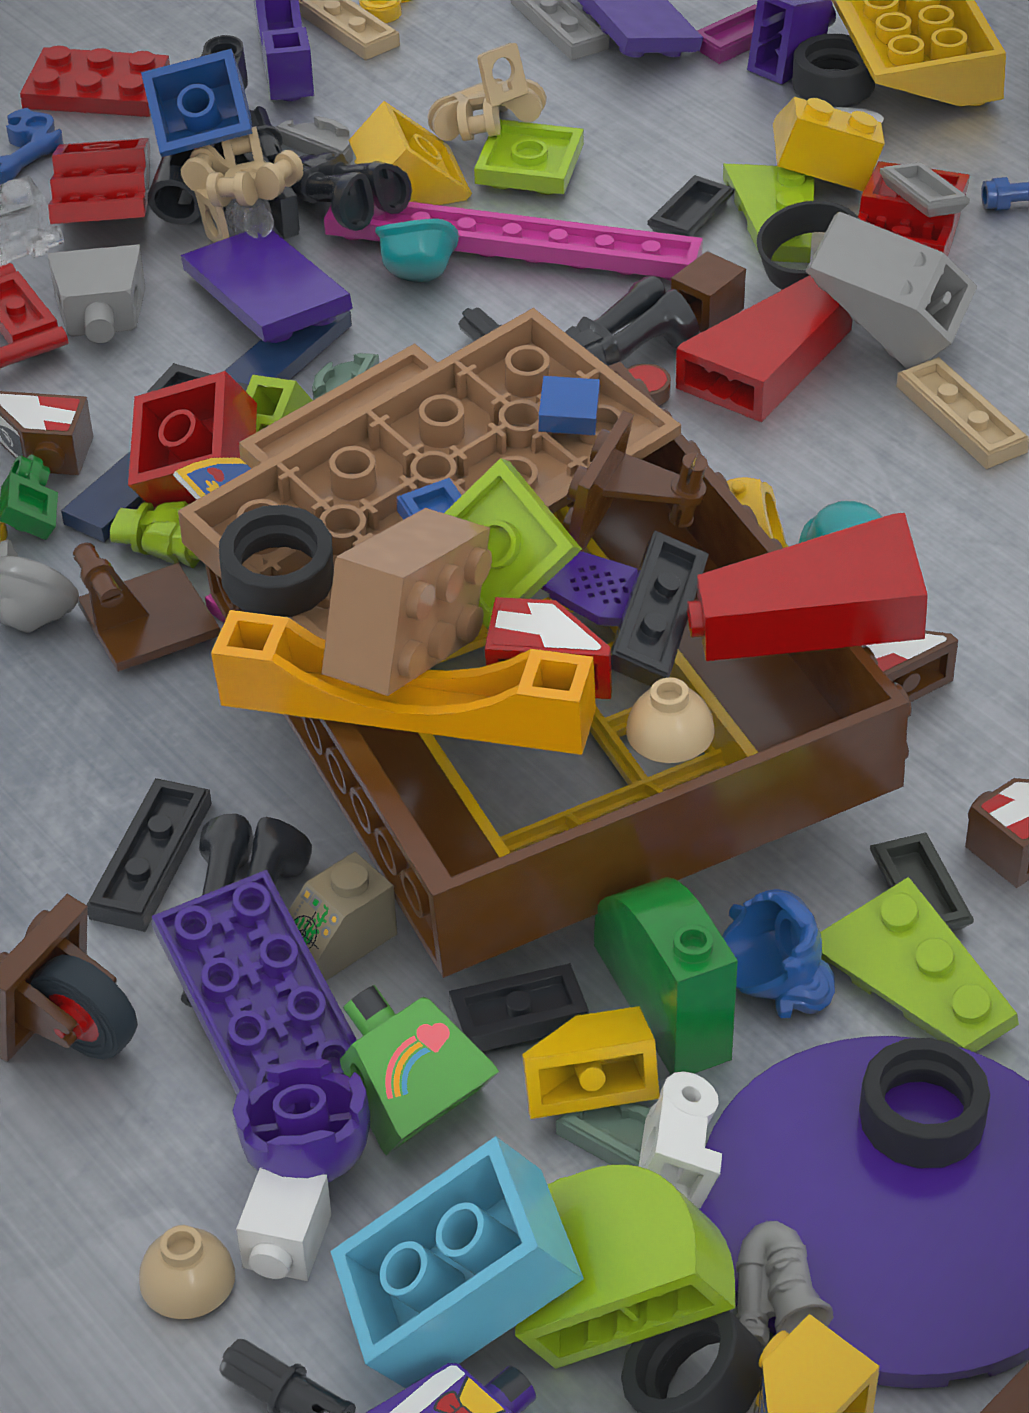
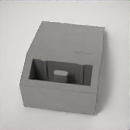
[806,212,977,369]

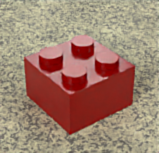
[128,371,257,510]

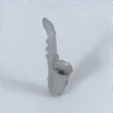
[735,1221,834,1413]

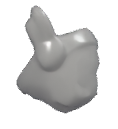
[0,539,79,633]

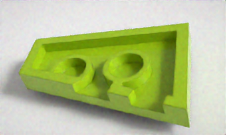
[723,163,815,263]
[820,877,1019,1052]

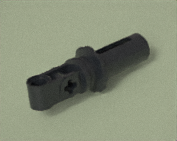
[148,35,248,225]

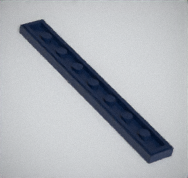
[61,311,352,542]

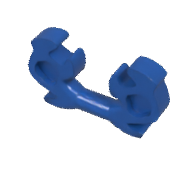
[0,108,64,187]

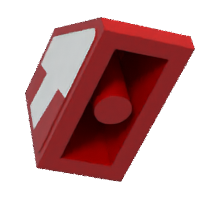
[485,597,612,700]

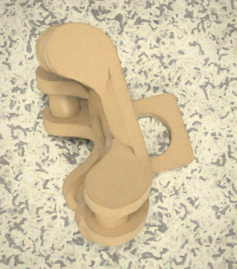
[427,43,547,141]
[181,126,303,243]

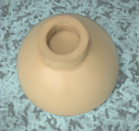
[626,677,715,763]
[139,1225,235,1319]

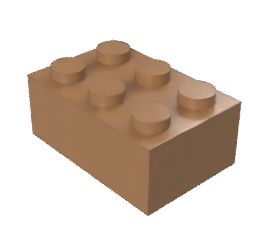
[322,508,492,696]

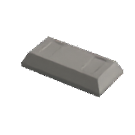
[880,162,970,217]

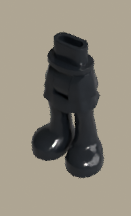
[290,153,412,231]
[565,276,699,366]
[181,813,312,1008]

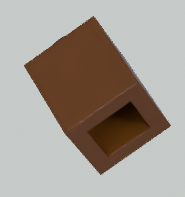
[671,251,746,332]

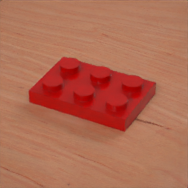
[20,45,170,117]

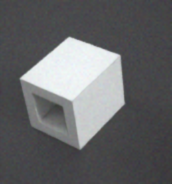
[236,1168,332,1281]

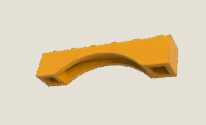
[211,610,596,755]

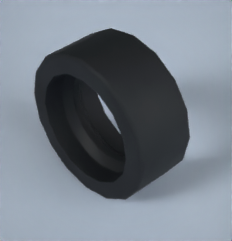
[792,34,875,107]
[219,505,334,618]
[859,1038,991,1169]
[621,1310,763,1413]

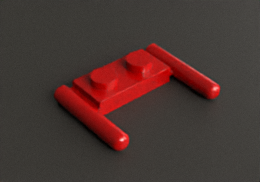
[0,263,68,368]

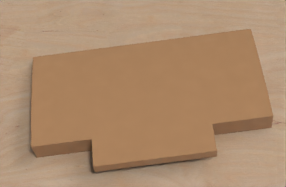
[178,308,681,640]

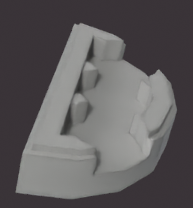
[275,116,354,163]

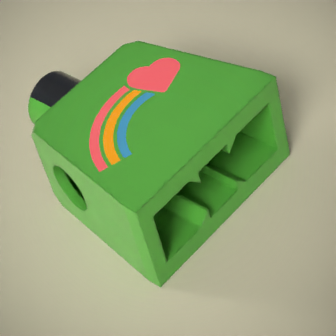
[340,985,499,1156]

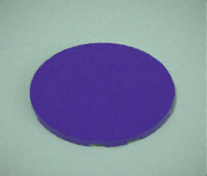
[699,1036,1029,1388]

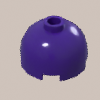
[232,1059,370,1183]

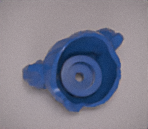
[722,889,835,1018]

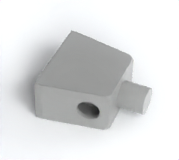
[48,244,145,343]

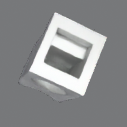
[638,1071,722,1208]

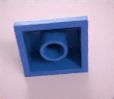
[141,49,253,157]

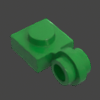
[0,454,58,540]

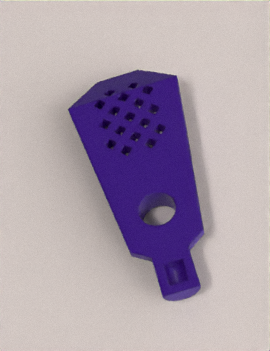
[541,551,638,627]

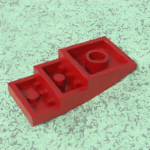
[48,138,150,224]
[858,161,970,257]

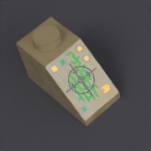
[288,851,397,981]

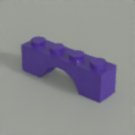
[254,0,314,101]

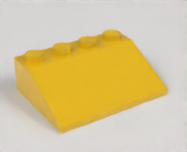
[832,0,1006,107]

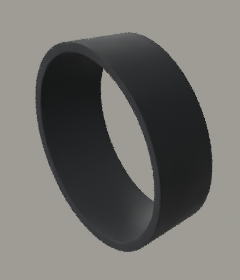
[757,201,859,290]

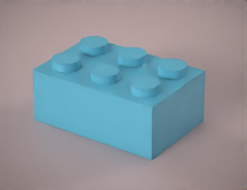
[330,1136,584,1388]

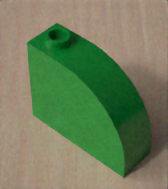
[594,877,738,1075]

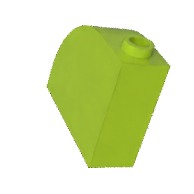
[515,1165,735,1369]

